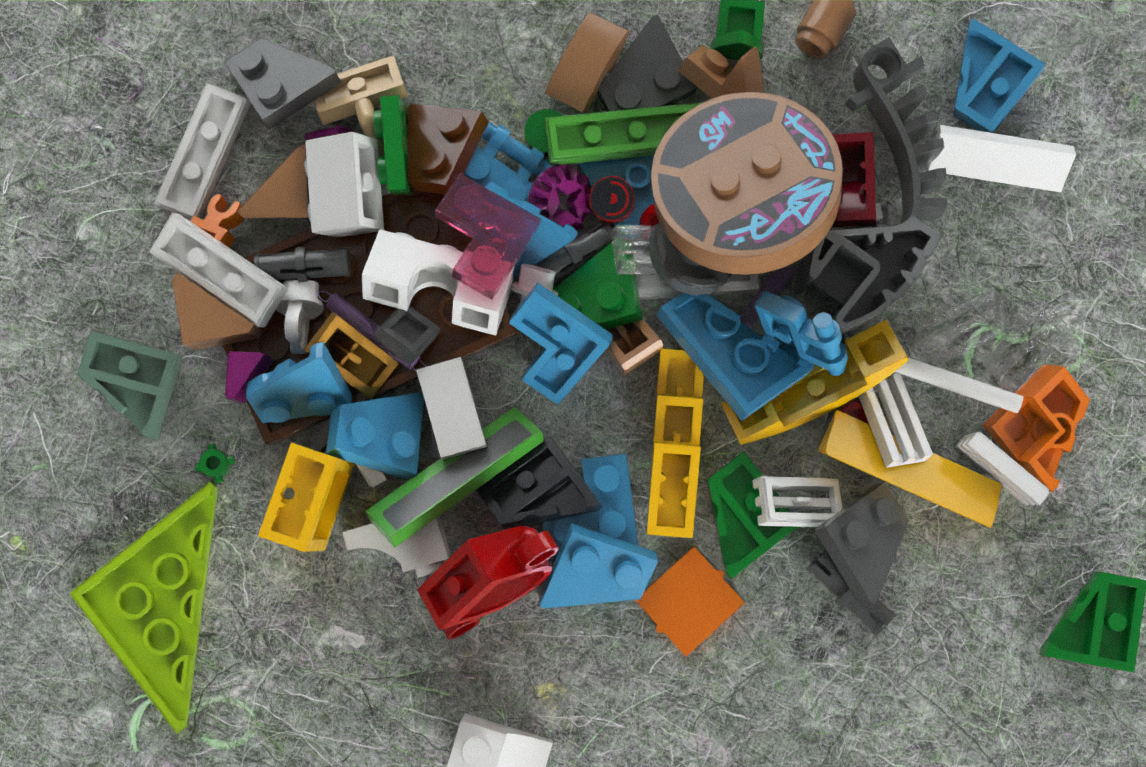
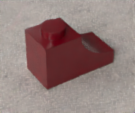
[832,132,876,227]

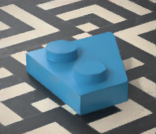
[953,18,1046,133]

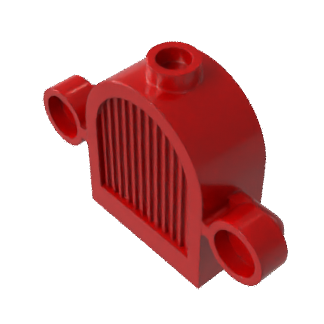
[417,526,559,640]

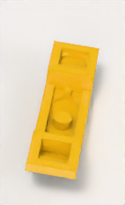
[721,319,908,444]

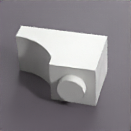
[342,516,451,578]
[447,713,553,767]

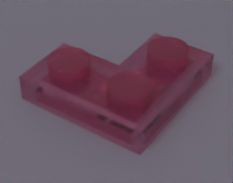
[435,173,541,300]

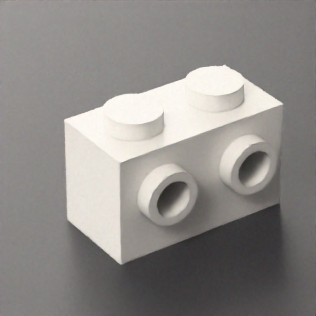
[304,132,384,238]

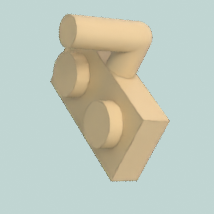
[314,55,408,157]

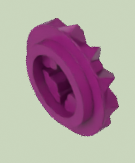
[528,165,593,230]

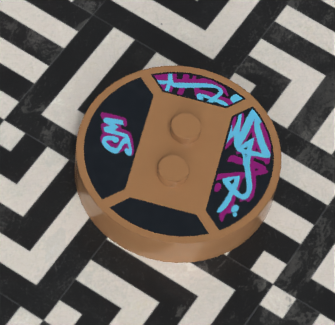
[651,92,843,275]

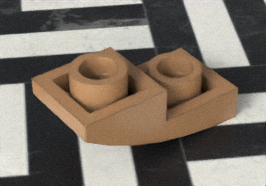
[545,12,630,113]

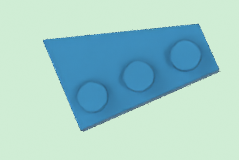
[656,292,814,421]

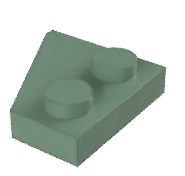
[77,331,183,440]

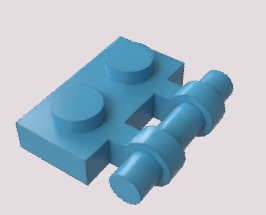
[456,122,552,202]
[755,291,848,376]

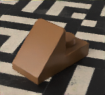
[678,45,765,99]

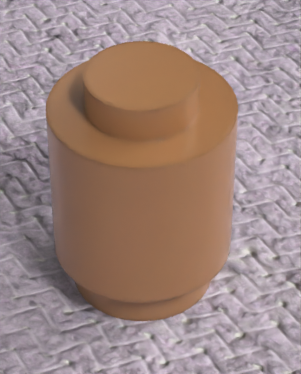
[795,0,857,59]

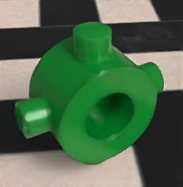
[195,443,235,483]

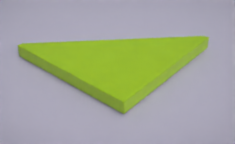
[69,482,218,734]

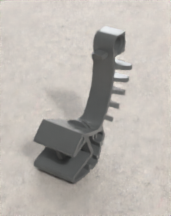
[794,37,947,337]

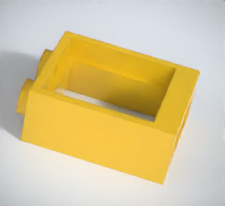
[258,443,355,552]

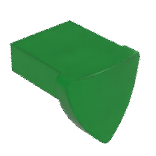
[710,0,765,60]

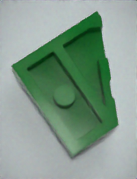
[374,95,412,196]
[553,235,642,330]
[706,451,798,579]
[1039,571,1146,673]

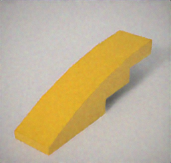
[646,348,704,538]

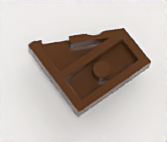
[408,104,489,196]

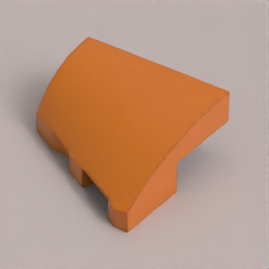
[982,364,1090,492]

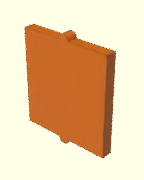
[635,546,745,657]

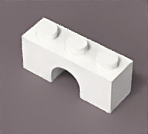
[362,229,514,336]

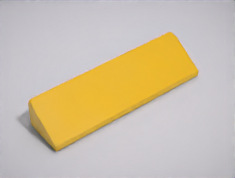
[817,410,1002,528]

